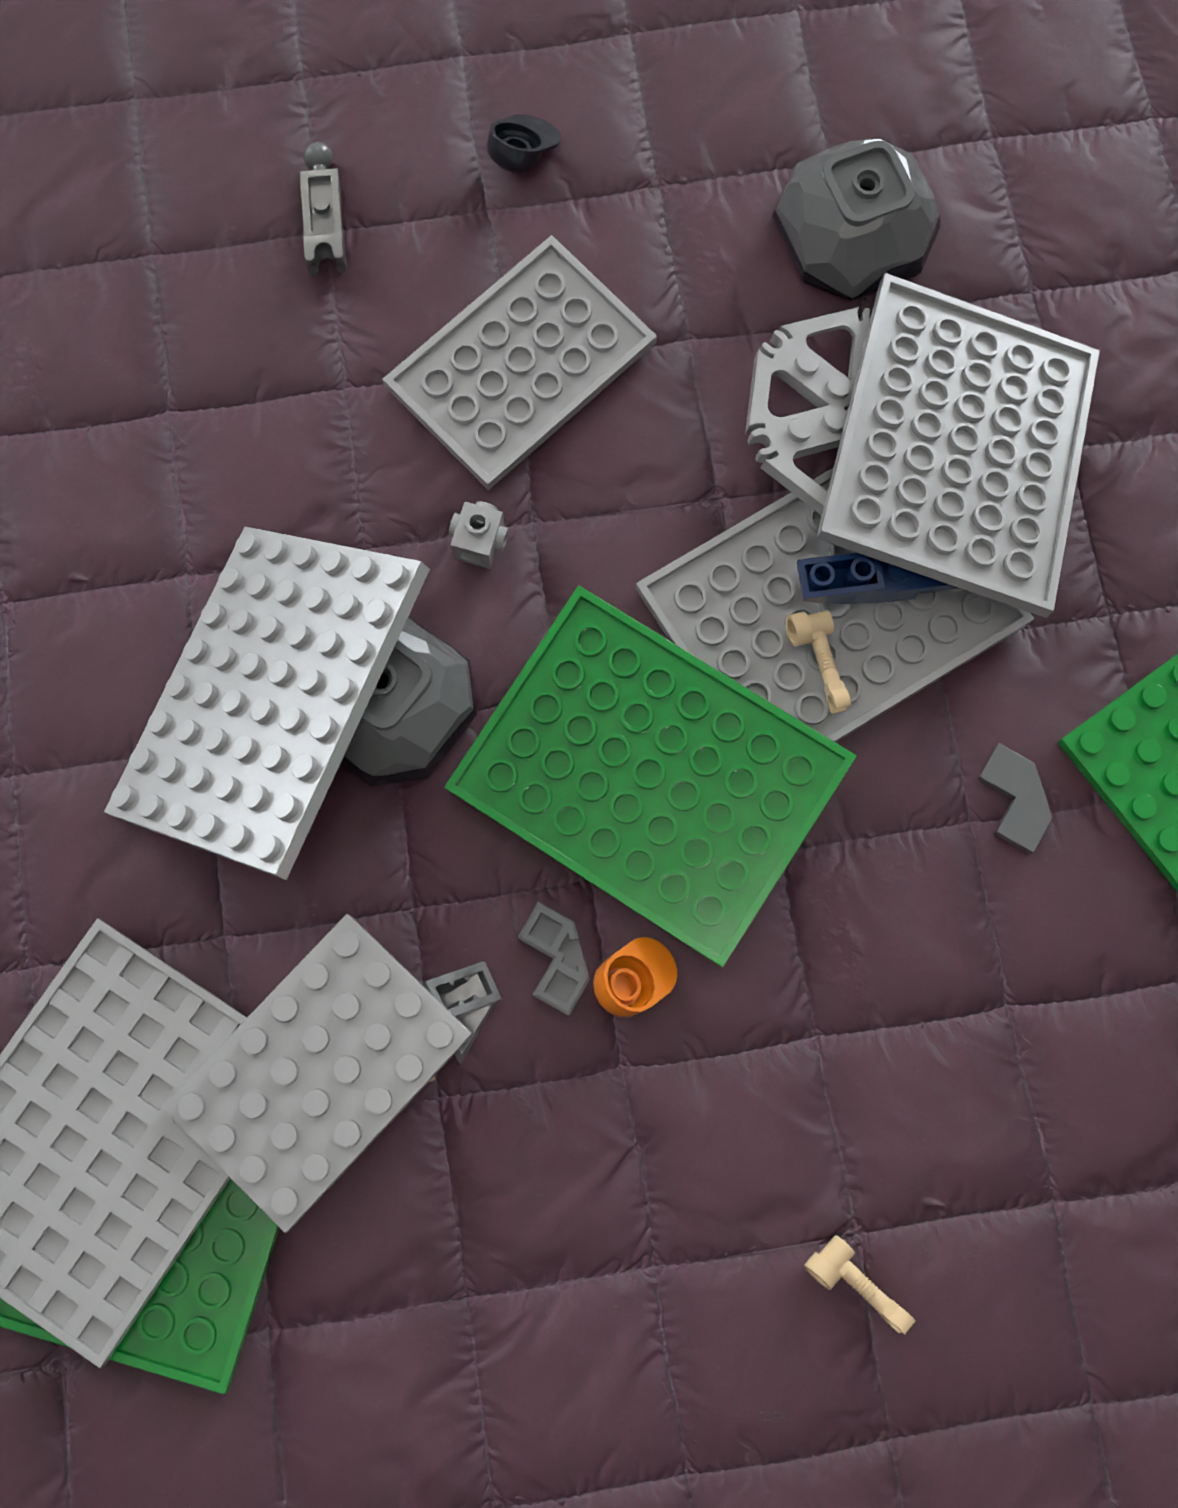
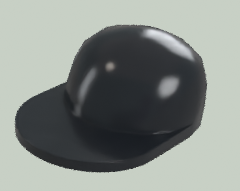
[487,114,561,173]

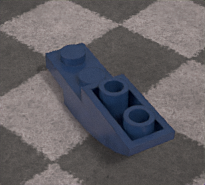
[796,552,958,604]

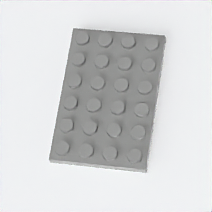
[382,235,657,491]
[161,914,473,1233]

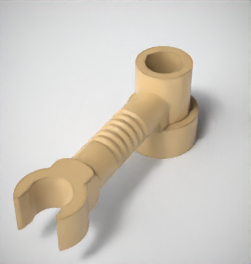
[786,610,851,714]
[804,1235,915,1335]

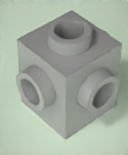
[449,501,509,569]

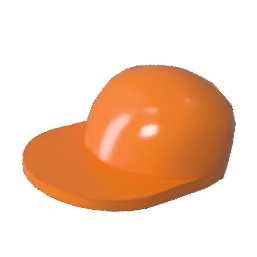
[593,937,677,1018]

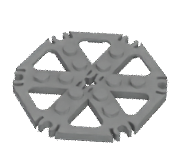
[745,307,870,516]

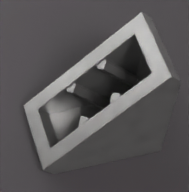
[422,961,502,1066]

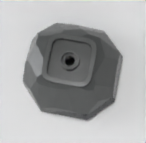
[772,139,941,300]
[340,616,477,787]

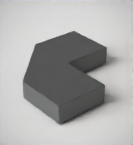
[977,743,1052,855]
[517,902,590,1017]

